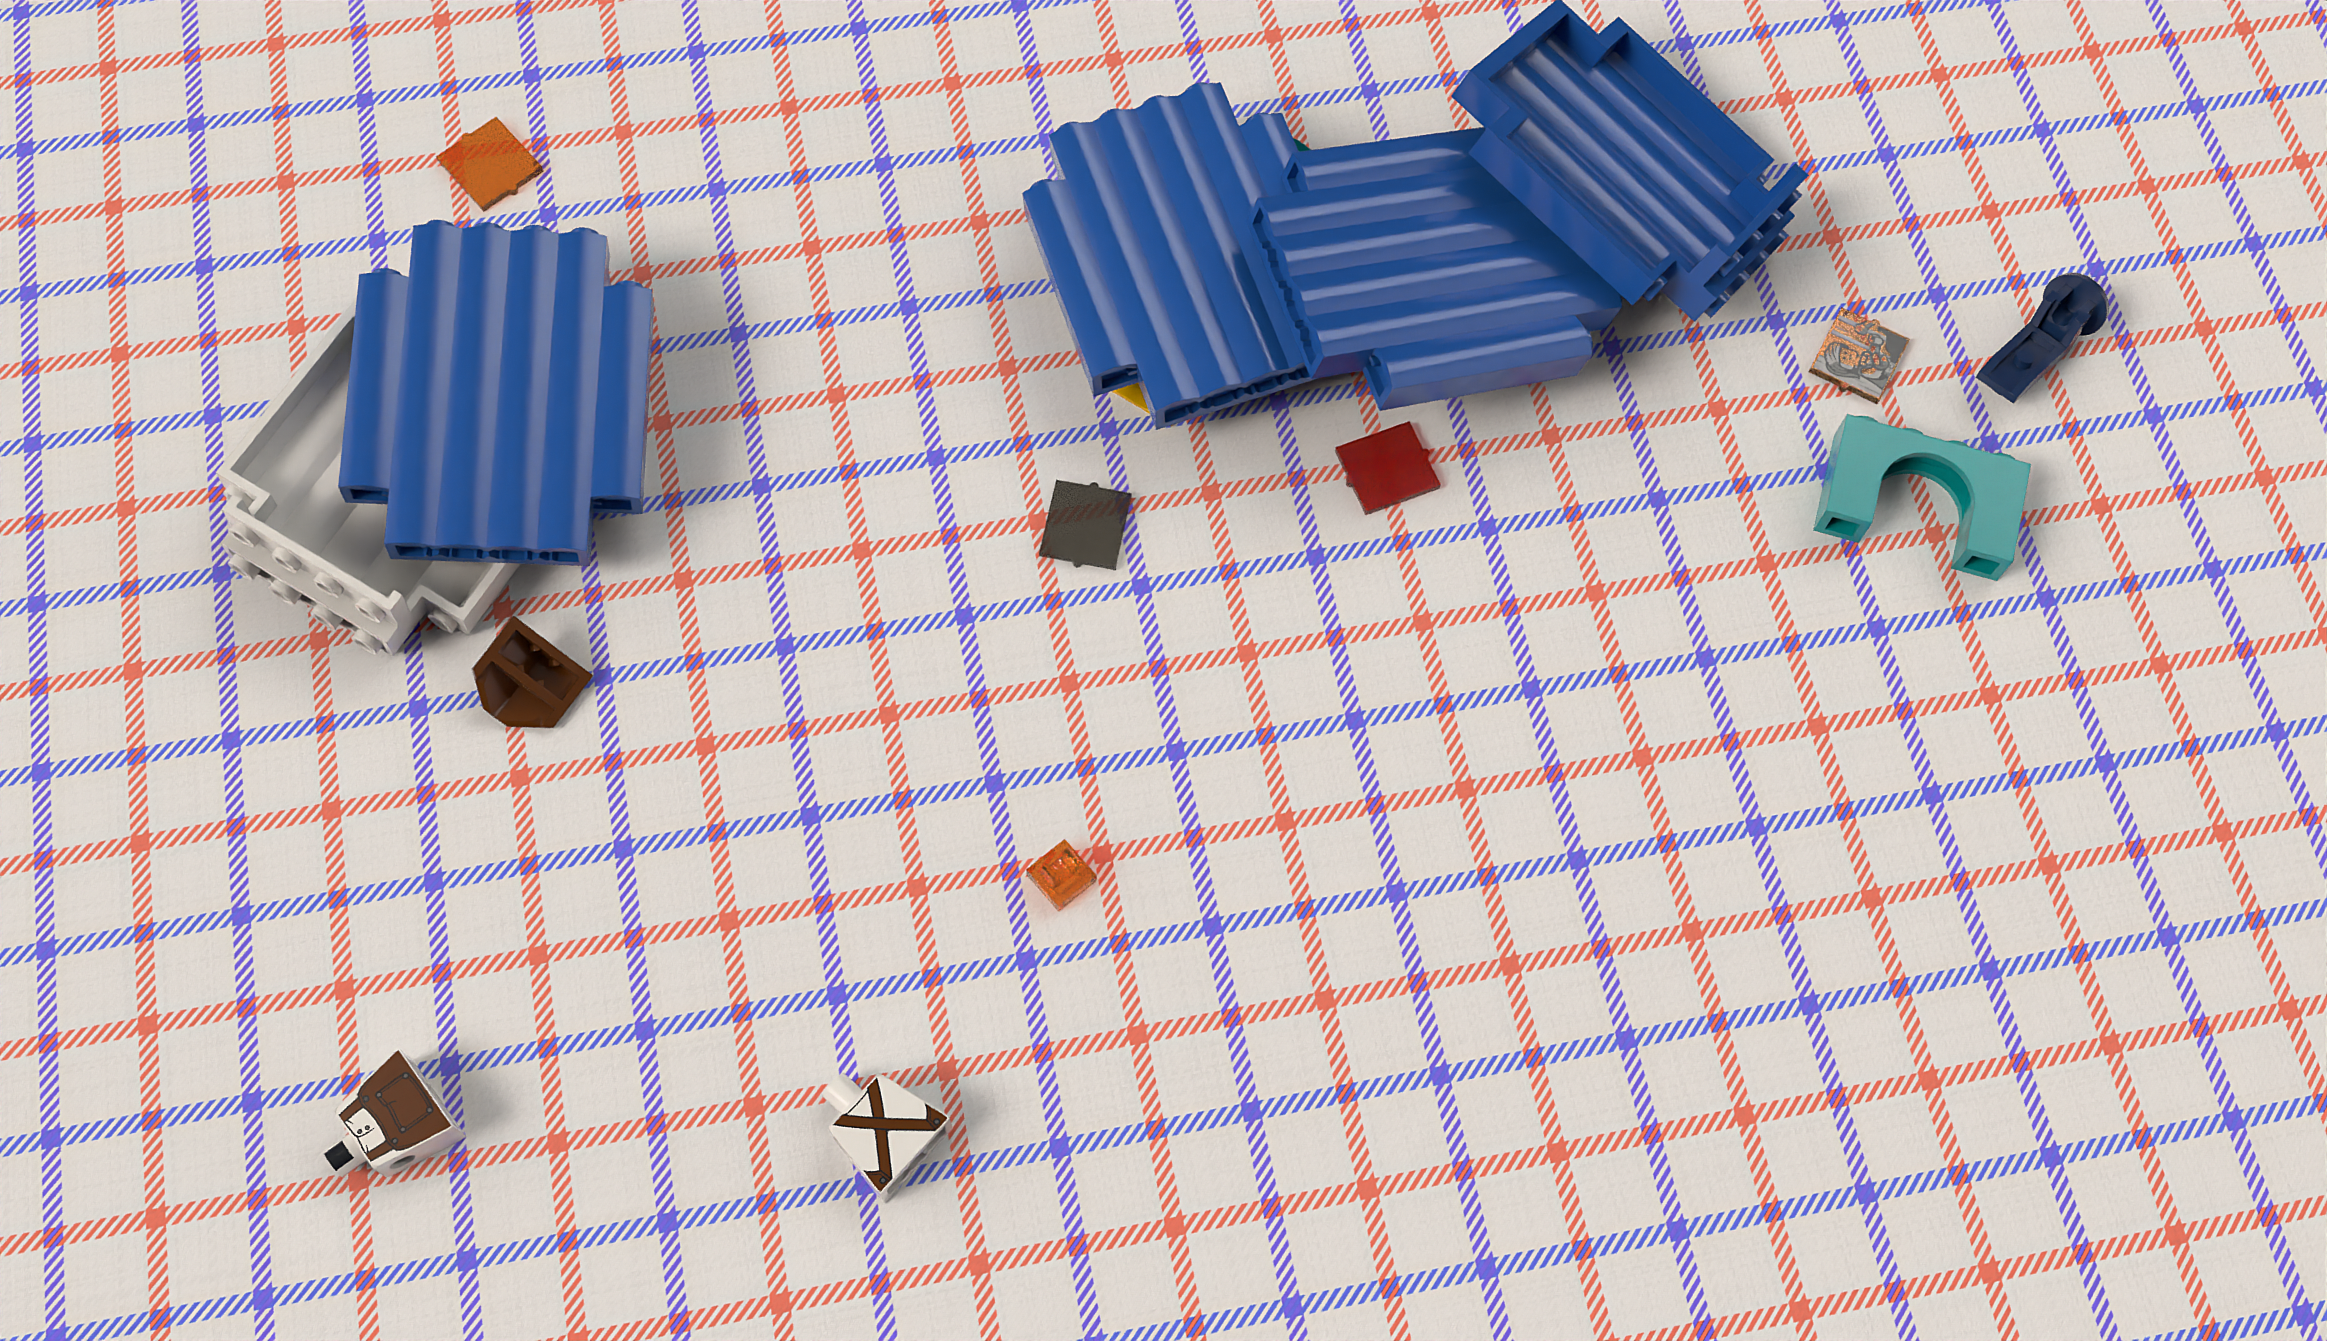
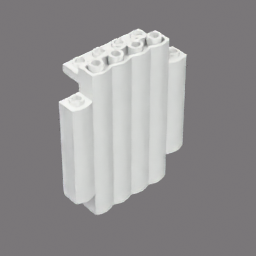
[216,297,520,656]

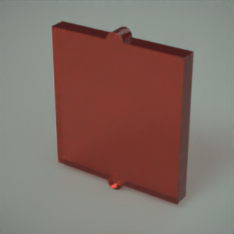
[1335,421,1441,515]

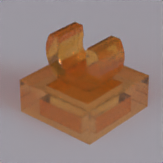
[1026,839,1097,912]

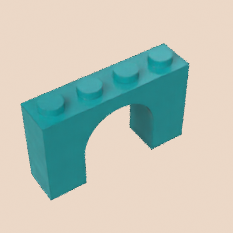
[1813,414,2031,581]

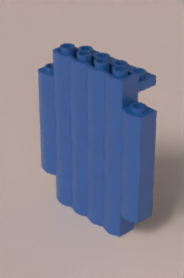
[1451,0,1809,322]
[1022,82,1318,430]
[1247,127,1622,411]
[338,220,654,566]

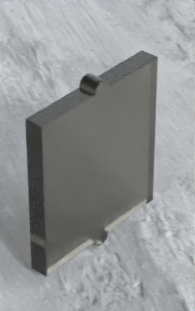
[1039,479,1132,570]

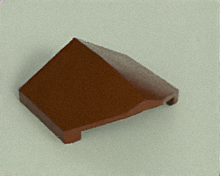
[472,616,593,728]

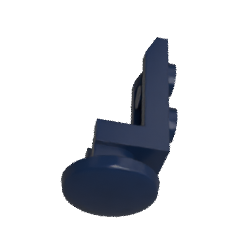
[1976,273,2109,404]

